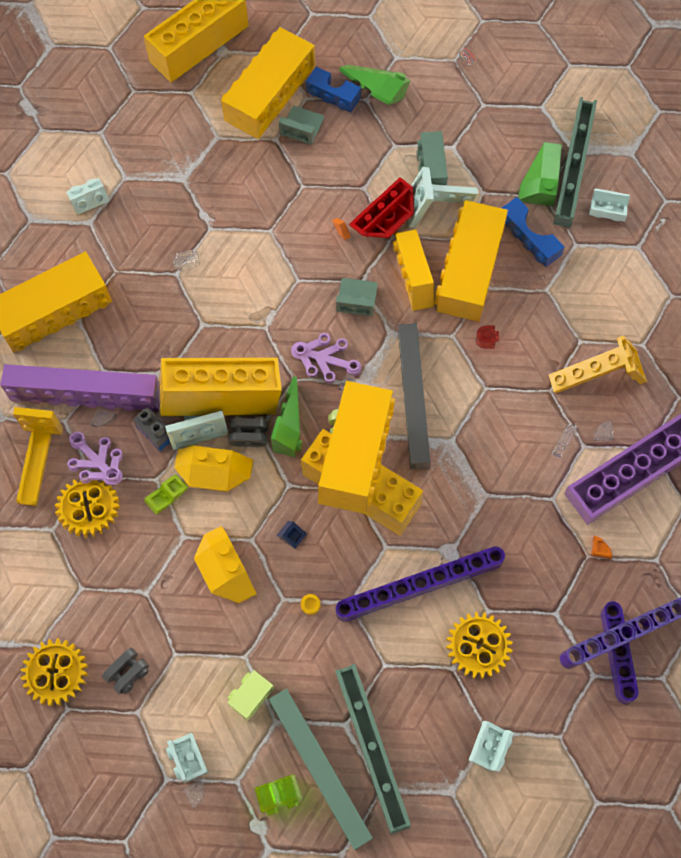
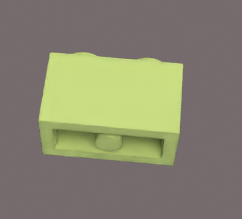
[227,670,274,721]

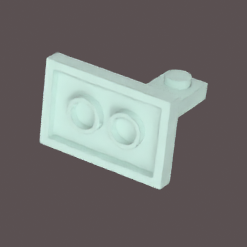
[408,167,478,228]
[165,411,229,450]

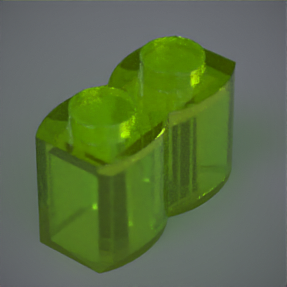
[254,774,303,816]

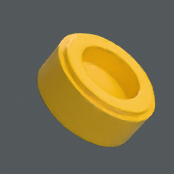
[300,594,321,615]

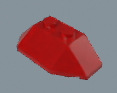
[349,177,414,239]

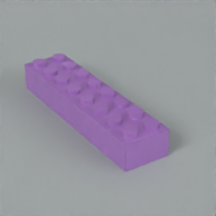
[0,364,160,412]
[564,414,681,525]

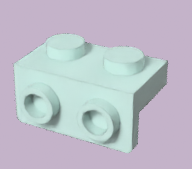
[66,178,109,215]
[589,189,630,222]
[469,721,514,772]
[166,733,208,783]

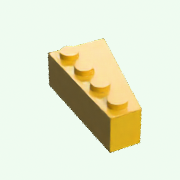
[393,229,434,311]

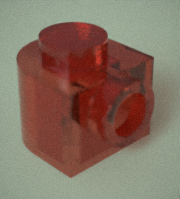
[475,325,499,349]

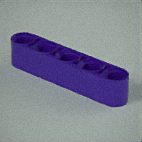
[601,601,639,705]

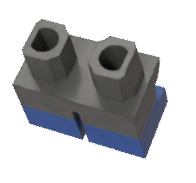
[134,408,171,451]

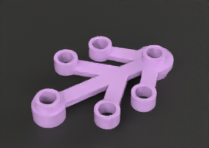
[291,333,361,384]
[67,432,123,486]

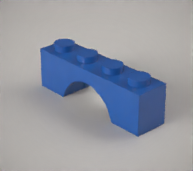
[502,197,565,267]

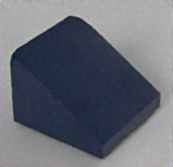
[277,521,307,549]

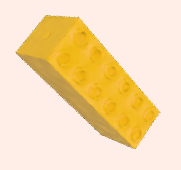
[143,0,249,83]
[221,27,316,140]
[435,200,508,322]
[0,251,112,353]
[159,358,282,416]
[318,381,395,514]
[301,429,423,536]

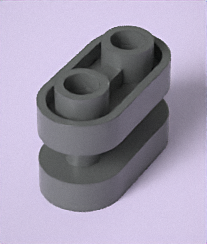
[228,416,268,447]
[102,648,149,695]

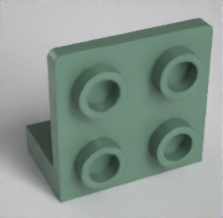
[279,106,324,145]
[336,278,378,317]

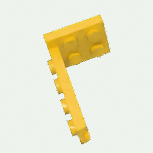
[549,336,647,393]
[13,407,63,506]

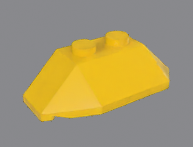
[174,446,254,492]
[194,526,257,604]

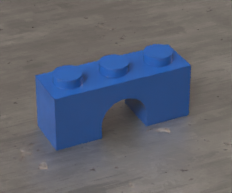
[306,66,361,112]

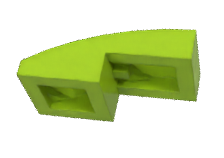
[144,474,188,515]

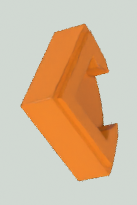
[332,218,350,240]
[591,536,612,559]

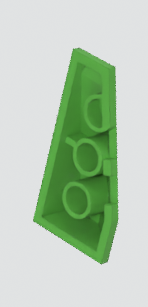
[339,65,411,105]
[519,142,562,206]
[271,376,303,457]

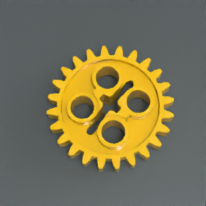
[55,477,120,538]
[446,612,513,679]
[20,638,89,707]

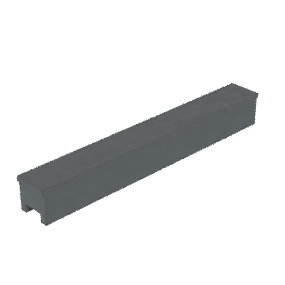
[398,322,431,470]

